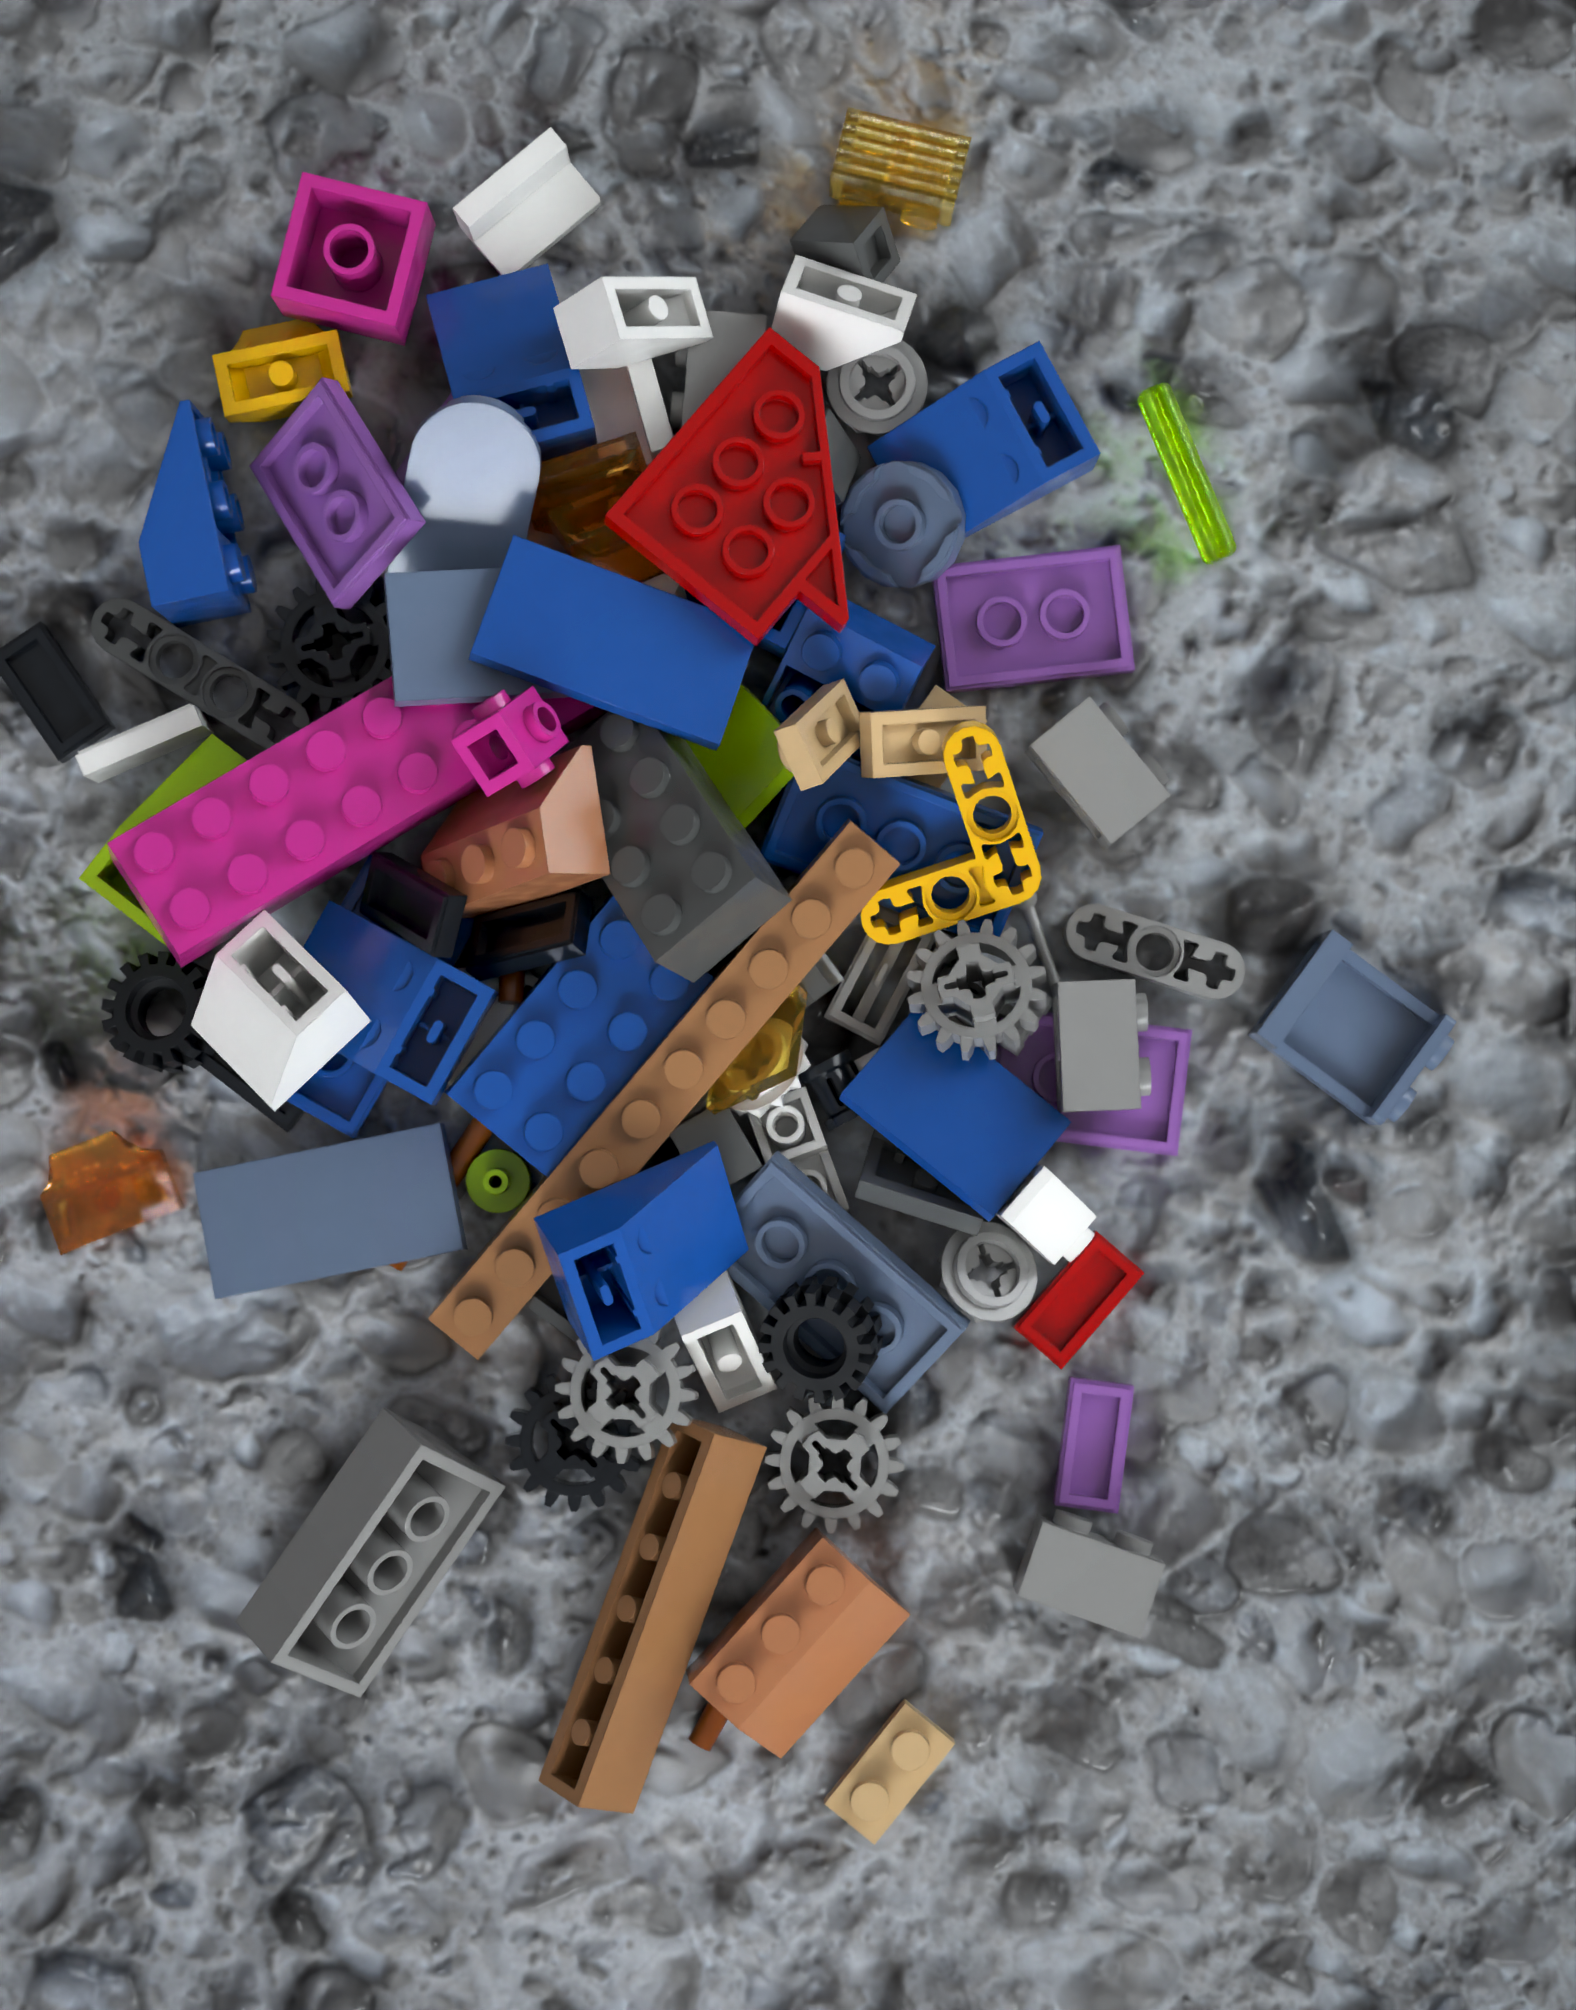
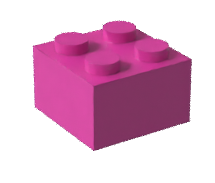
[270,172,436,346]

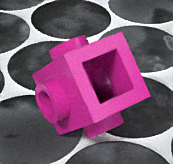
[451,686,569,797]

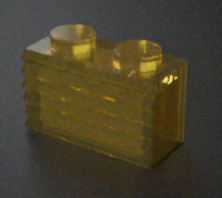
[829,107,972,230]

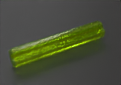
[1137,383,1236,564]

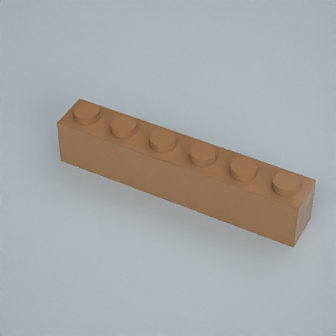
[538,1419,767,1814]

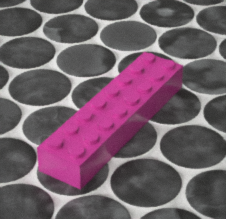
[107,676,608,968]

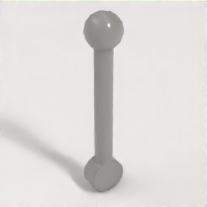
[1015,892,1061,997]

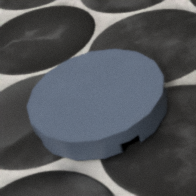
[840,461,966,588]

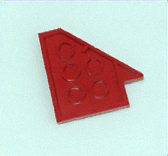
[604,327,849,646]

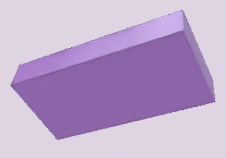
[1053,1376,1134,1514]

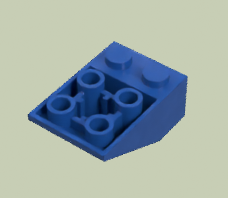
[426,263,597,461]
[867,340,1101,538]
[138,400,257,628]
[761,600,936,796]
[303,900,499,1106]
[534,1141,749,1361]

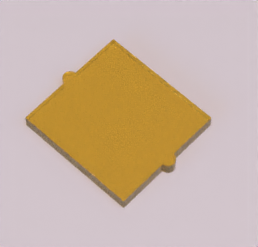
[706,985,807,1115]

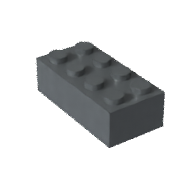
[560,711,792,983]

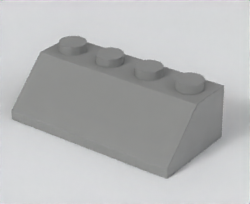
[235,1408,506,1698]

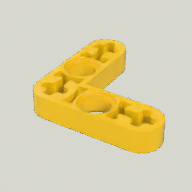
[860,720,1042,945]

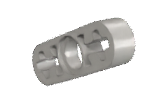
[1063,904,1245,1000]

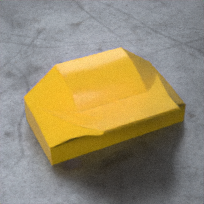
[212,319,353,423]

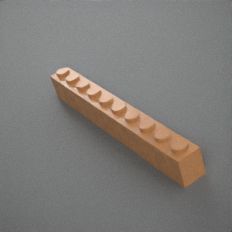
[428,818,900,1360]

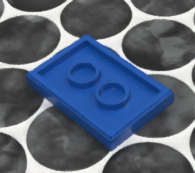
[839,1012,1071,1222]

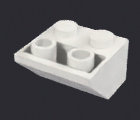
[191,909,371,1112]

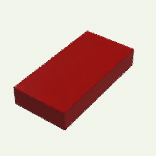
[1012,1230,1144,1370]

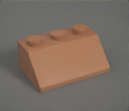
[420,745,611,918]
[686,1527,911,1759]

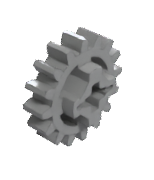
[907,919,1047,1061]
[555,1328,699,1464]
[765,1394,904,1534]

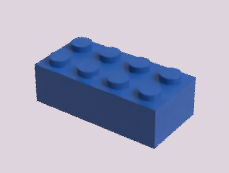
[444,895,714,1177]

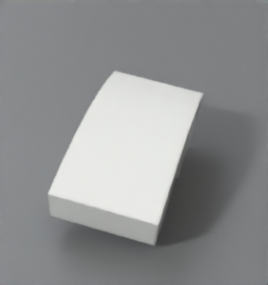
[747,1086,851,1213]

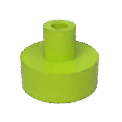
[466,1149,532,1213]

